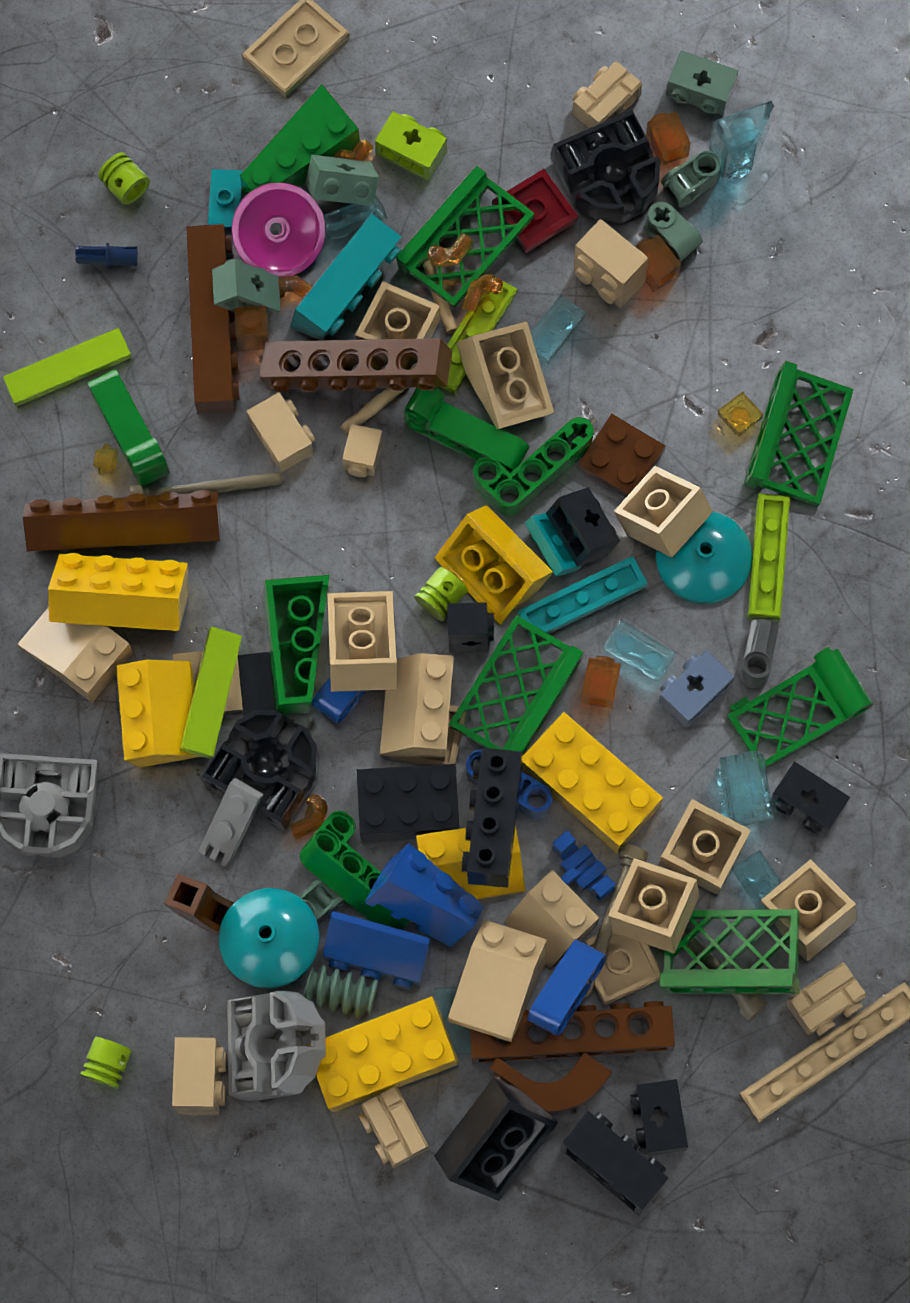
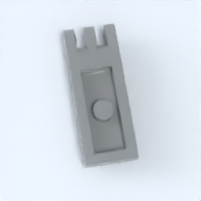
[198,778,263,869]

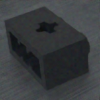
[546,487,620,567]
[447,602,494,653]
[770,761,850,836]
[630,1079,688,1156]

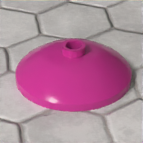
[232,183,326,278]

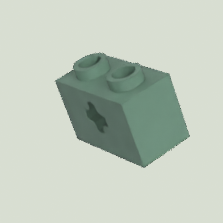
[666,50,739,116]
[305,155,379,206]
[212,259,281,321]

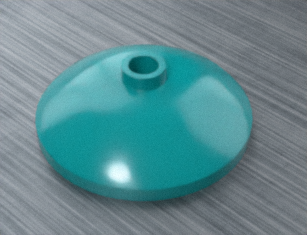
[656,511,752,604]
[219,888,320,988]

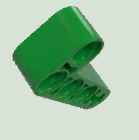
[87,369,170,487]
[404,387,530,473]
[473,417,594,517]
[299,810,411,930]

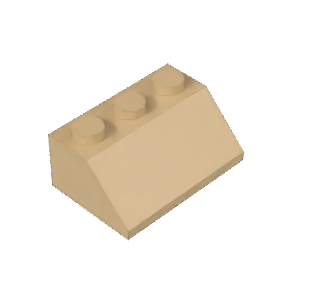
[380,653,454,761]

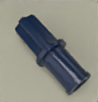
[75,243,138,268]

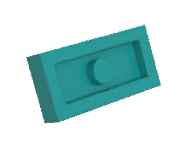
[525,513,584,576]

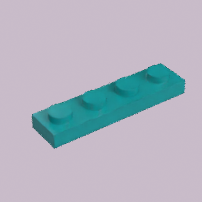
[517,556,648,642]

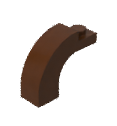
[164,873,272,938]
[490,1052,612,1116]

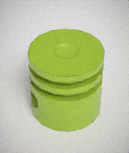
[98,152,150,205]
[414,567,468,621]
[80,1037,132,1089]

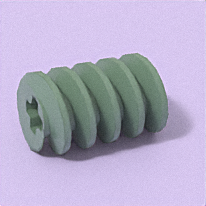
[304,964,378,1019]

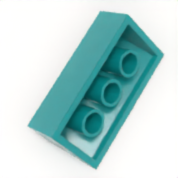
[290,213,402,341]

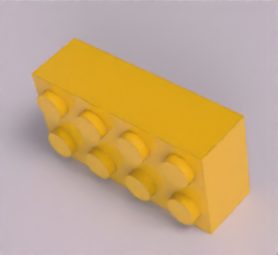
[48,553,188,631]
[522,712,663,854]
[305,996,460,1113]

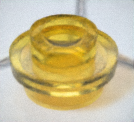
[93,443,118,476]

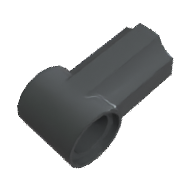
[740,619,779,689]

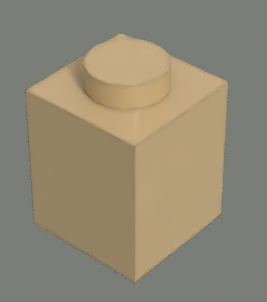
[342,424,383,477]

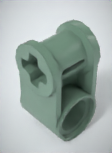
[661,151,721,207]
[645,202,703,263]
[299,878,346,926]

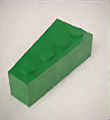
[240,84,360,195]
[263,575,330,715]

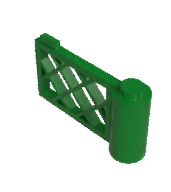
[727,647,874,771]

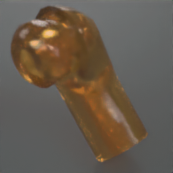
[334,139,374,161]
[427,233,474,267]
[462,274,503,313]
[278,275,313,299]
[289,794,328,840]

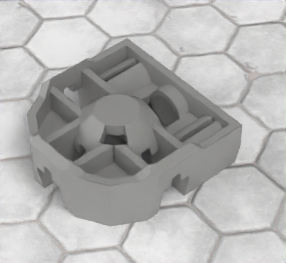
[0,753,99,858]
[227,991,326,1101]

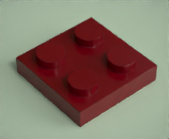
[492,169,578,253]

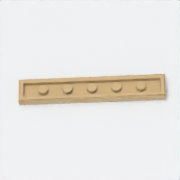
[739,982,910,1123]

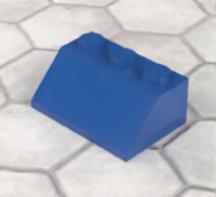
[323,911,431,990]

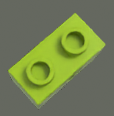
[375,111,447,181]

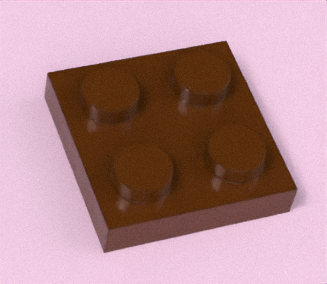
[578,414,666,497]

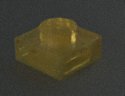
[718,391,763,437]

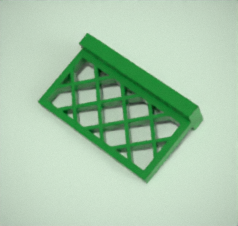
[396,165,535,309]
[743,361,854,507]
[448,615,584,756]
[660,909,800,994]

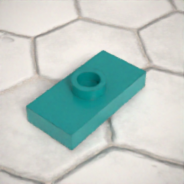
[208,169,243,231]

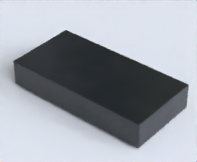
[238,652,276,716]

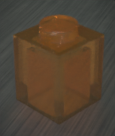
[646,111,691,166]
[635,235,680,292]
[234,306,270,351]
[581,656,621,709]

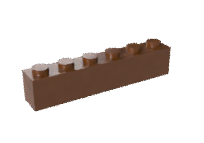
[186,224,240,414]
[22,490,221,552]

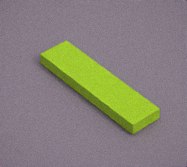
[441,274,518,395]
[2,327,132,407]
[748,493,790,622]
[180,626,242,759]

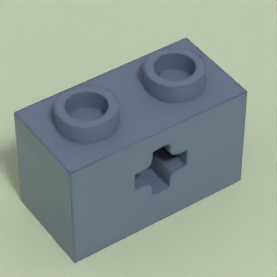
[659,650,734,729]

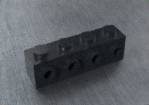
[462,748,523,888]

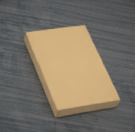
[242,0,350,97]

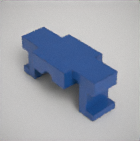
[552,830,616,903]

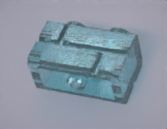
[716,751,774,826]

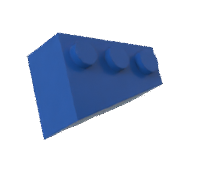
[365,843,484,947]

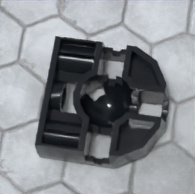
[550,110,660,223]
[200,710,319,831]

